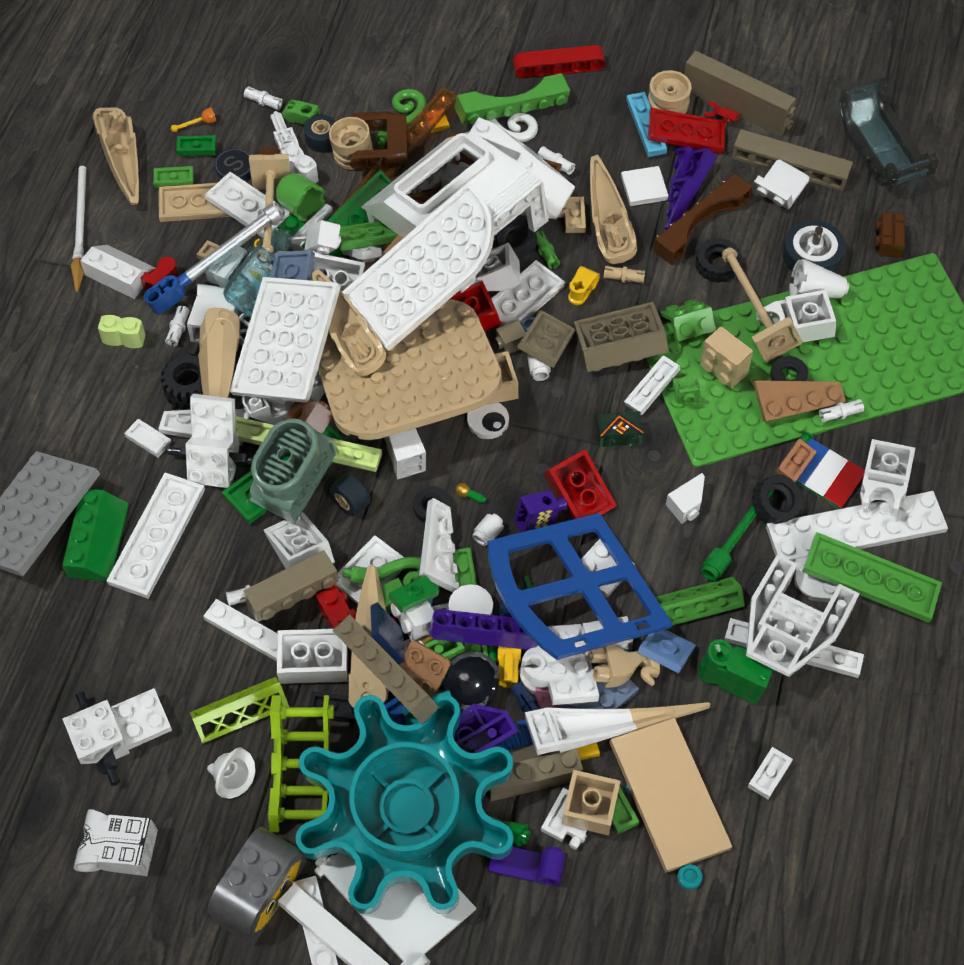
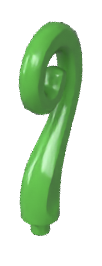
[376,89,427,149]
[343,557,439,588]

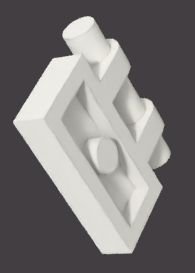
[541,788,587,850]

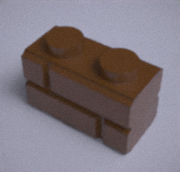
[874,212,905,258]

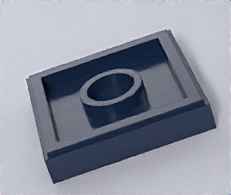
[370,602,405,664]

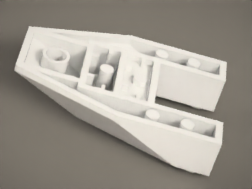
[440,118,575,219]
[746,554,860,677]

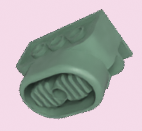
[249,419,338,524]

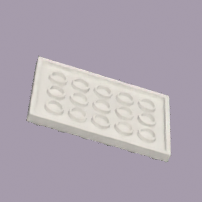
[229,277,341,403]

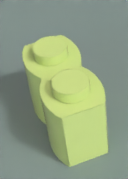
[98,315,146,348]

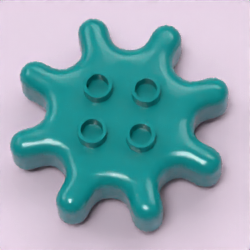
[295,695,513,915]

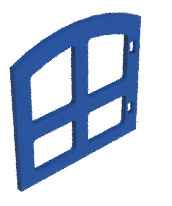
[487,513,673,660]

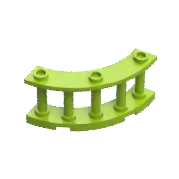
[268,695,334,832]

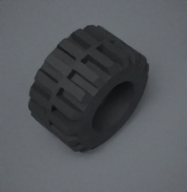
[160,353,203,410]

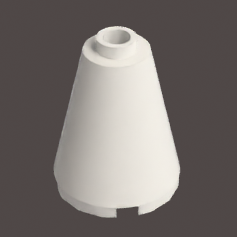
[789,259,849,298]

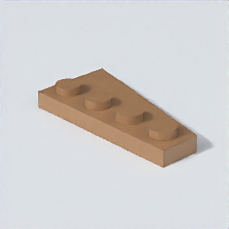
[753,381,846,423]

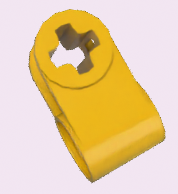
[568,266,600,305]

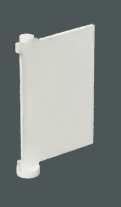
[314,853,476,965]

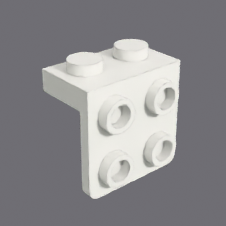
[754,160,809,210]

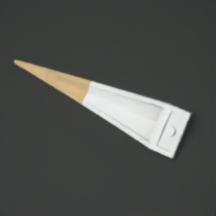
[525,702,711,755]

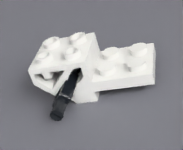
[167,394,254,488]
[63,688,172,786]

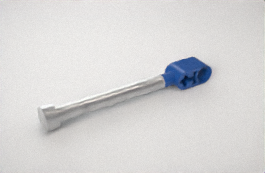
[144,203,283,314]

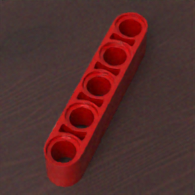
[513,45,606,78]

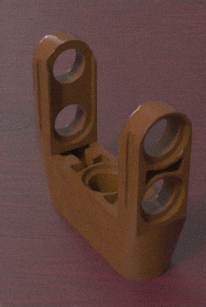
[350,111,408,170]

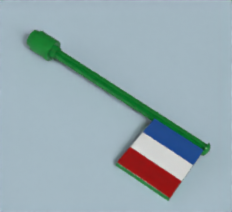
[701,432,865,581]

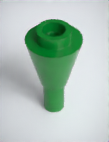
[490,816,531,847]

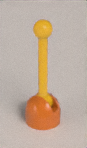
[171,107,217,132]

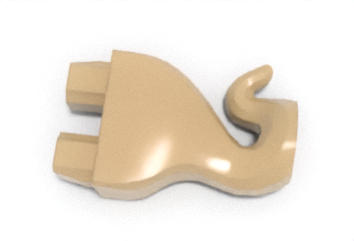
[587,644,660,688]

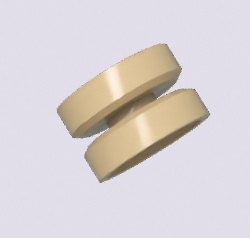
[648,70,692,114]

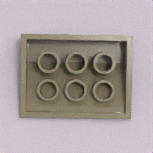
[574,302,669,372]

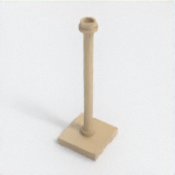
[249,154,291,259]
[722,248,803,363]

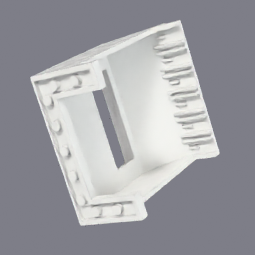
[361,131,549,293]

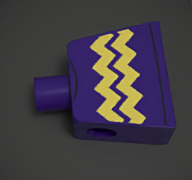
[514,490,567,532]

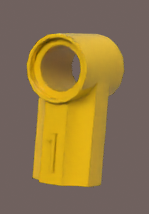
[498,646,521,688]

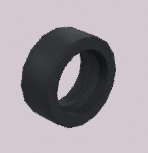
[497,218,537,259]

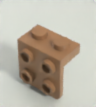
[399,641,451,696]

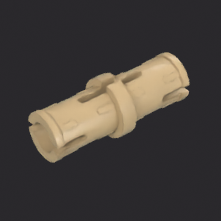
[604,266,645,284]

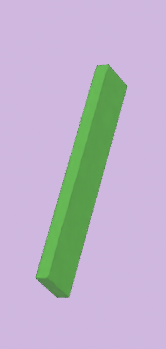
[453,547,488,656]

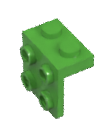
[661,300,716,342]

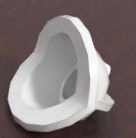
[207,747,256,799]

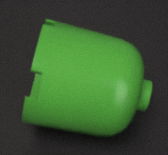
[276,173,326,222]

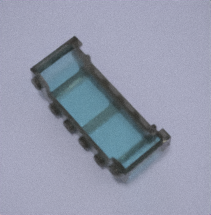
[839,78,939,187]

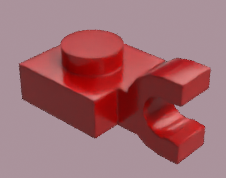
[704,101,741,123]

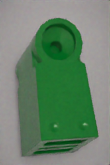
[697,639,773,705]

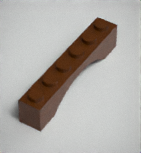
[654,174,753,265]

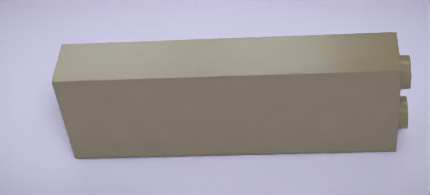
[684,51,796,136]

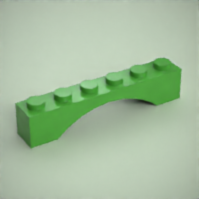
[454,73,570,125]

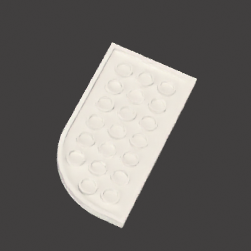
[342,182,494,351]

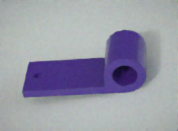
[488,846,566,886]

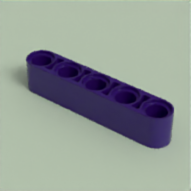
[428,609,538,650]

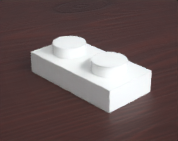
[748,747,793,800]

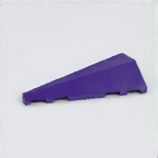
[664,146,717,230]

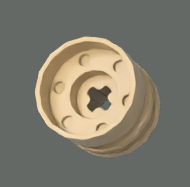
[329,117,373,170]

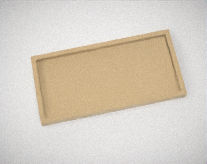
[609,718,732,873]

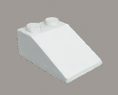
[472,242,520,291]
[264,512,335,569]

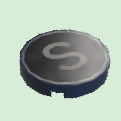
[214,148,251,181]

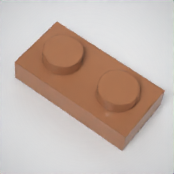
[775,439,816,483]

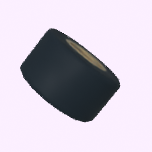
[304,115,336,152]
[329,474,370,516]

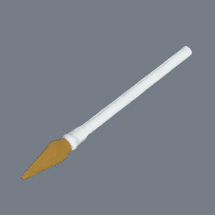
[71,166,86,292]

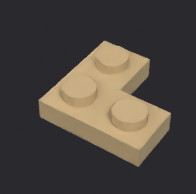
[558,197,586,233]

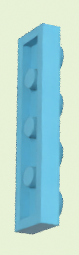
[626,92,667,157]

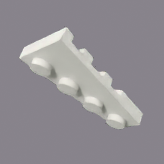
[159,407,250,446]
[419,498,459,593]

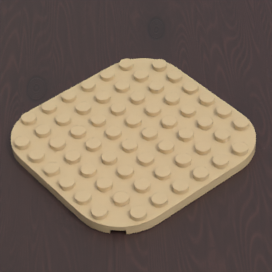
[318,300,502,440]

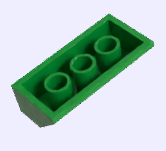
[62,489,129,581]

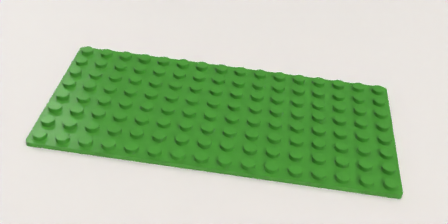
[645,253,964,468]

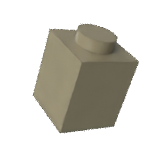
[494,320,526,354]

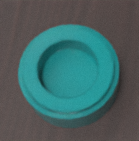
[677,864,702,890]

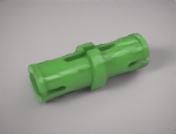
[536,231,560,269]

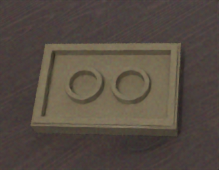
[517,310,576,368]

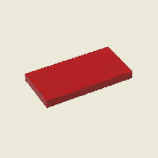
[648,108,725,154]

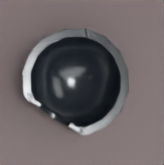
[442,652,500,710]

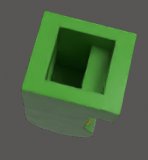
[282,100,321,125]

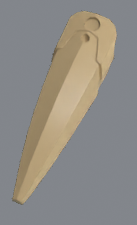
[92,108,139,205]
[590,155,637,264]
[312,269,386,376]
[198,307,240,398]
[349,566,389,707]

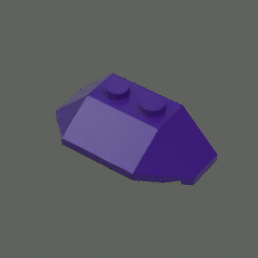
[454,704,519,753]

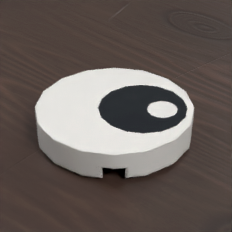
[467,403,509,439]

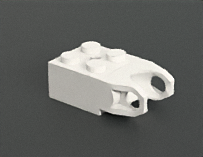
[756,290,836,342]
[860,439,915,516]

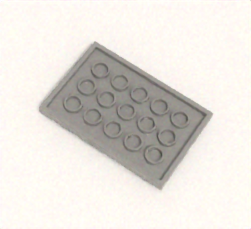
[0,451,100,577]

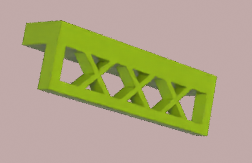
[190,677,289,744]

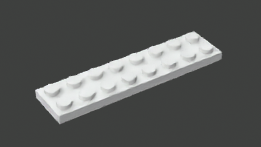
[766,491,948,562]

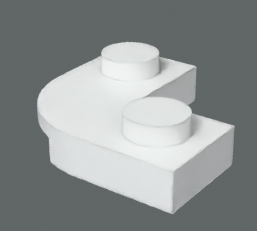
[794,557,837,602]

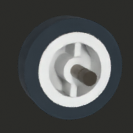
[782,220,846,273]

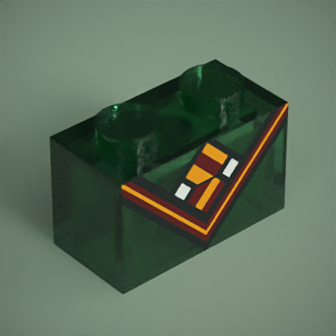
[596,411,643,448]

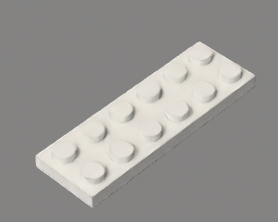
[107,473,205,599]

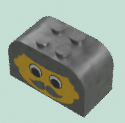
[208,827,307,946]

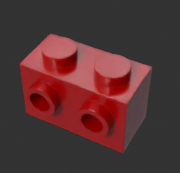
[316,585,356,629]

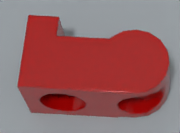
[140,257,178,290]

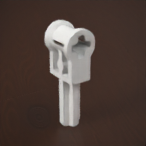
[271,111,299,154]

